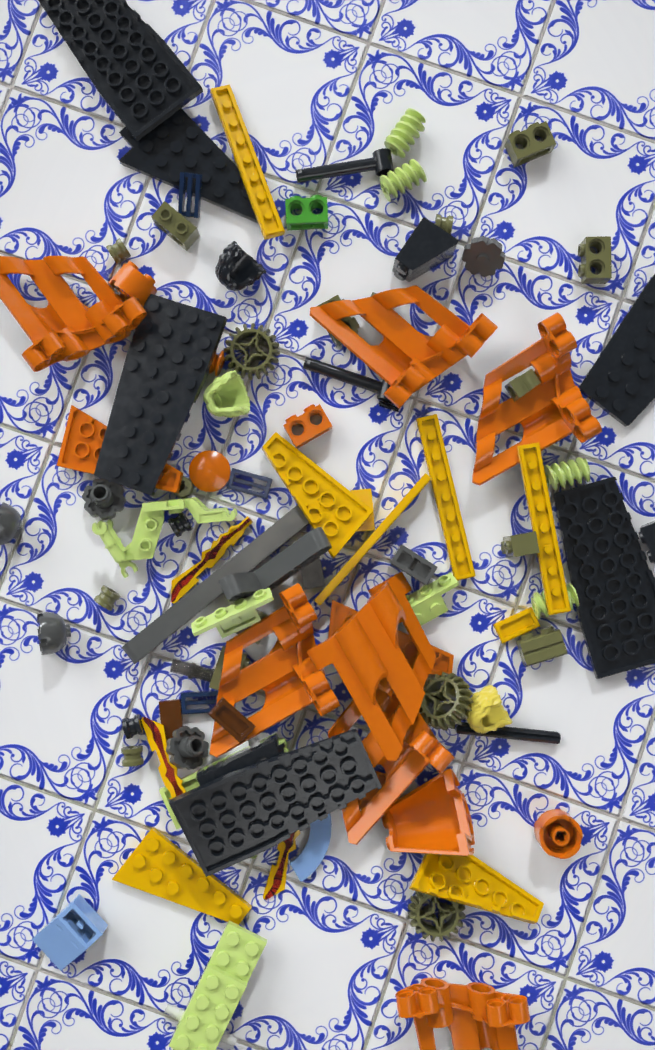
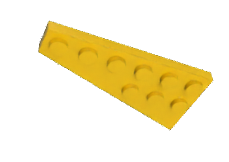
[409,854,544,924]

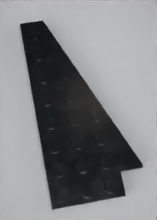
[119,108,278,223]

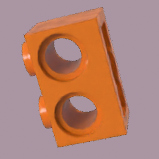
[283,404,332,449]

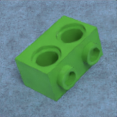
[285,195,328,231]

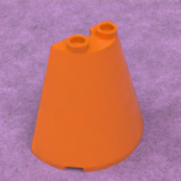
[382,768,475,856]

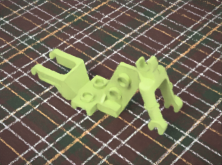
[92,497,237,578]

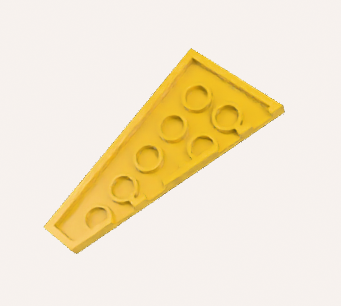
[262,432,373,559]
[112,827,252,925]

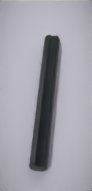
[455,722,561,744]

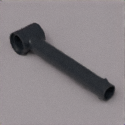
[295,148,394,183]
[303,357,393,404]

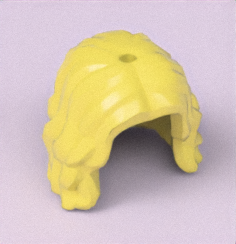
[466,685,513,734]

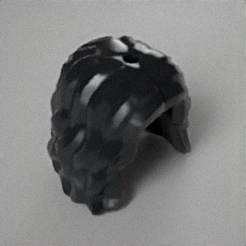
[215,241,266,291]

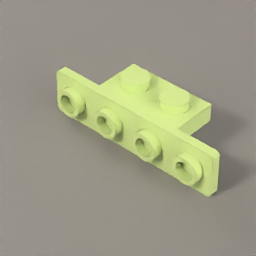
[406,573,459,626]
[191,588,274,639]

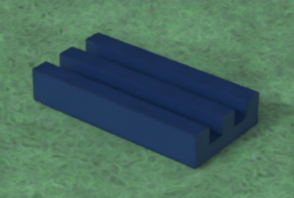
[178,172,202,218]
[227,468,273,499]
[181,690,218,714]

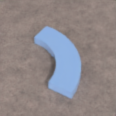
[290,813,332,882]

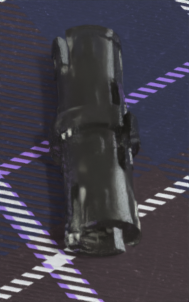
[170,659,215,682]

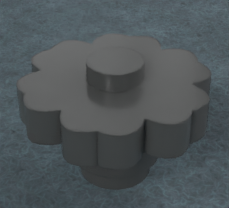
[462,236,506,277]
[82,478,126,520]
[166,726,209,770]

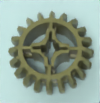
[224,323,280,380]
[419,672,473,731]
[408,891,466,942]

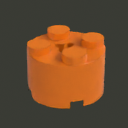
[108,261,157,307]
[534,809,583,859]

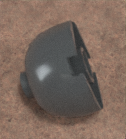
[0,502,23,545]
[37,612,71,655]

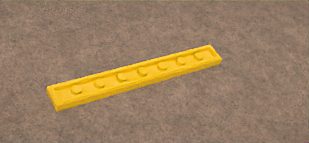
[210,84,285,240]
[416,414,476,581]
[517,442,571,615]
[314,473,431,605]

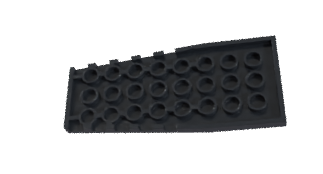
[38,0,203,141]
[578,274,655,427]
[94,294,228,496]
[553,477,655,679]
[169,729,382,877]

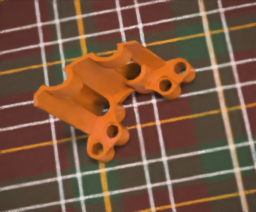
[0,256,147,372]
[310,285,498,408]
[472,312,602,486]
[307,571,436,761]
[209,583,340,758]
[328,678,455,845]
[395,978,531,1050]

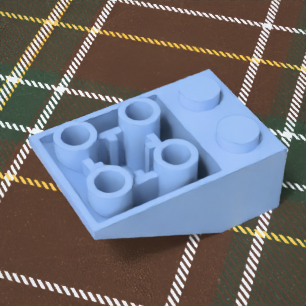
[32,894,108,971]

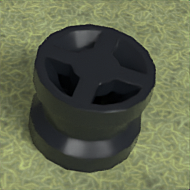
[168,511,193,537]
[122,714,145,739]

